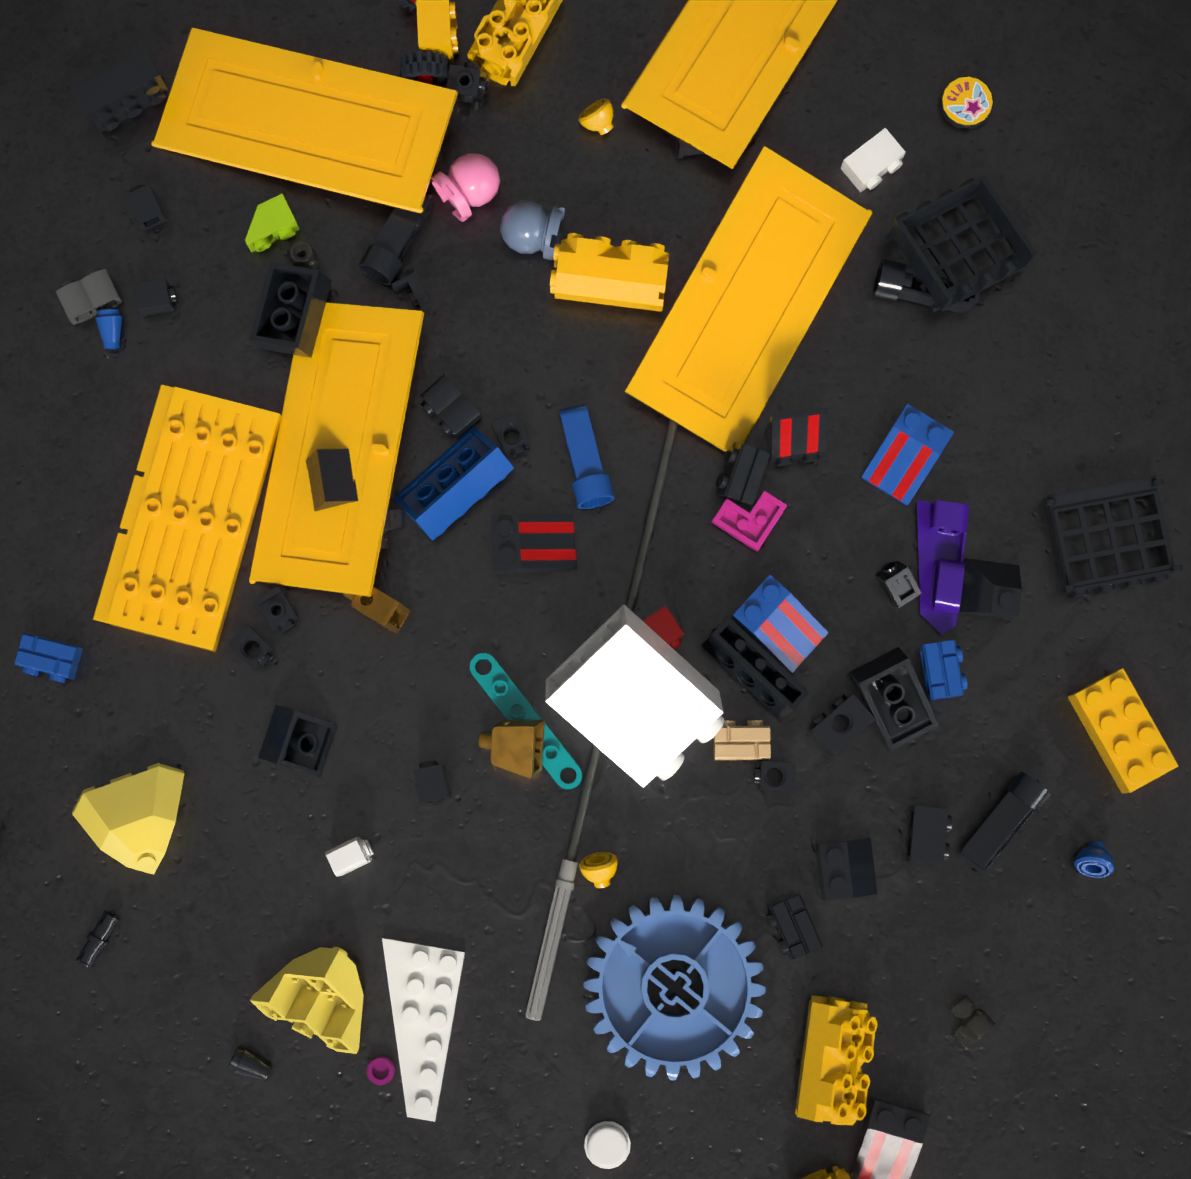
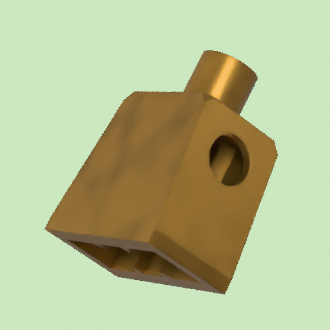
[343,587,411,634]
[479,720,545,778]

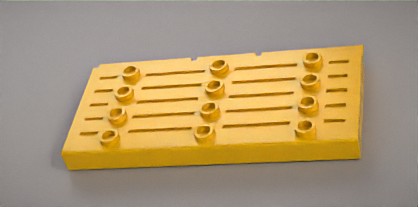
[93,385,281,652]

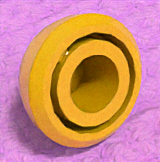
[578,98,614,135]
[579,852,618,888]

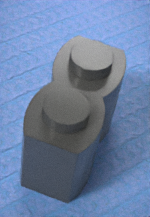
[56,268,122,325]

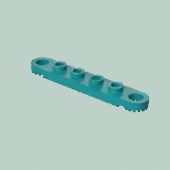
[470,653,582,790]

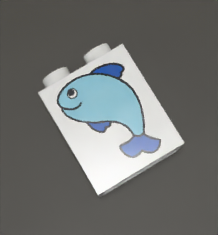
[546,604,724,788]

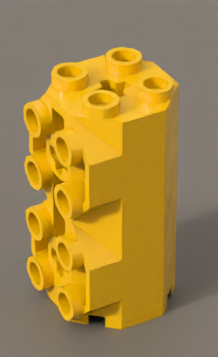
[467,0,563,86]
[550,233,669,312]
[794,995,878,1125]

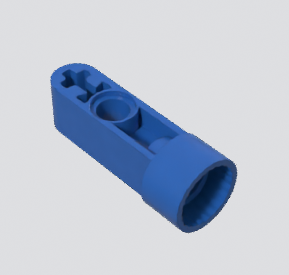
[559,403,615,509]

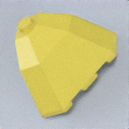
[72,763,184,875]
[250,947,364,1054]

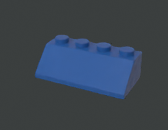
[393,426,514,541]

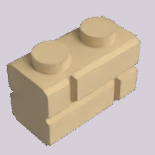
[713,720,771,760]

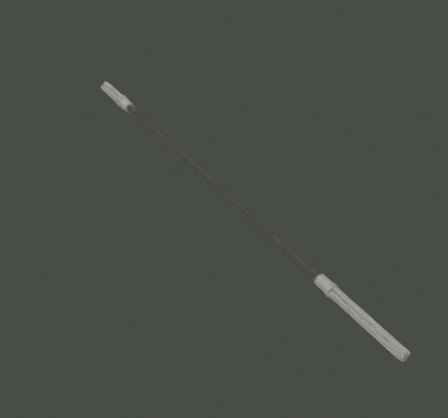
[526,419,678,1021]

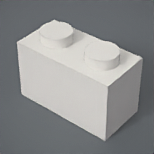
[841,128,906,193]

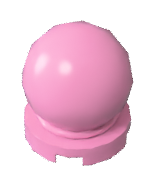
[431,153,501,222]

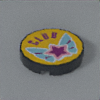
[940,76,994,129]

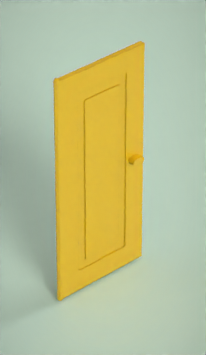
[621,0,838,169]
[151,28,458,213]
[624,146,872,452]
[249,303,424,597]

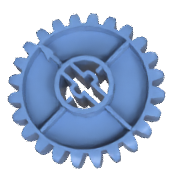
[583,894,766,1081]

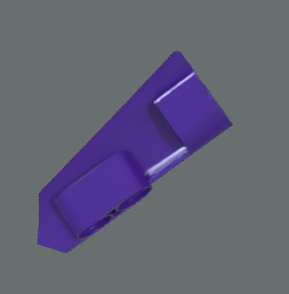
[917,500,970,635]

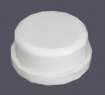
[584,1121,631,1169]

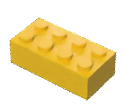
[1067,668,1178,794]

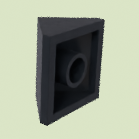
[306,449,358,511]

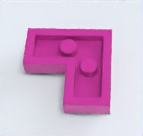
[711,491,787,552]

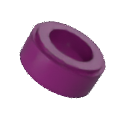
[366,1055,395,1085]

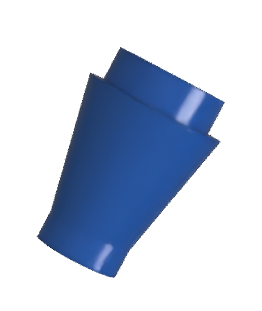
[95,309,123,349]

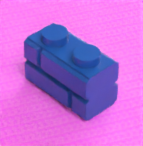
[15,633,83,683]
[919,640,967,701]

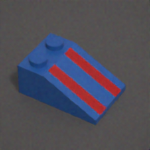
[861,404,954,506]
[731,575,828,673]

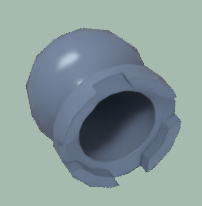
[500,200,565,261]

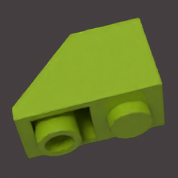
[245,194,300,253]

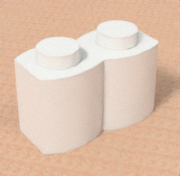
[325,837,374,877]

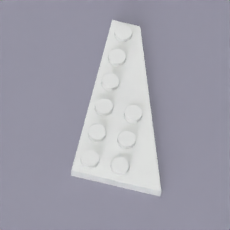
[382,938,465,1122]

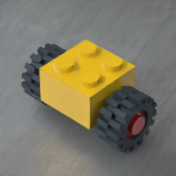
[397,0,459,86]

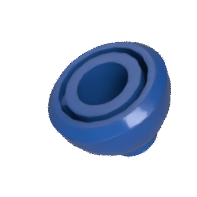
[1074,841,1114,878]

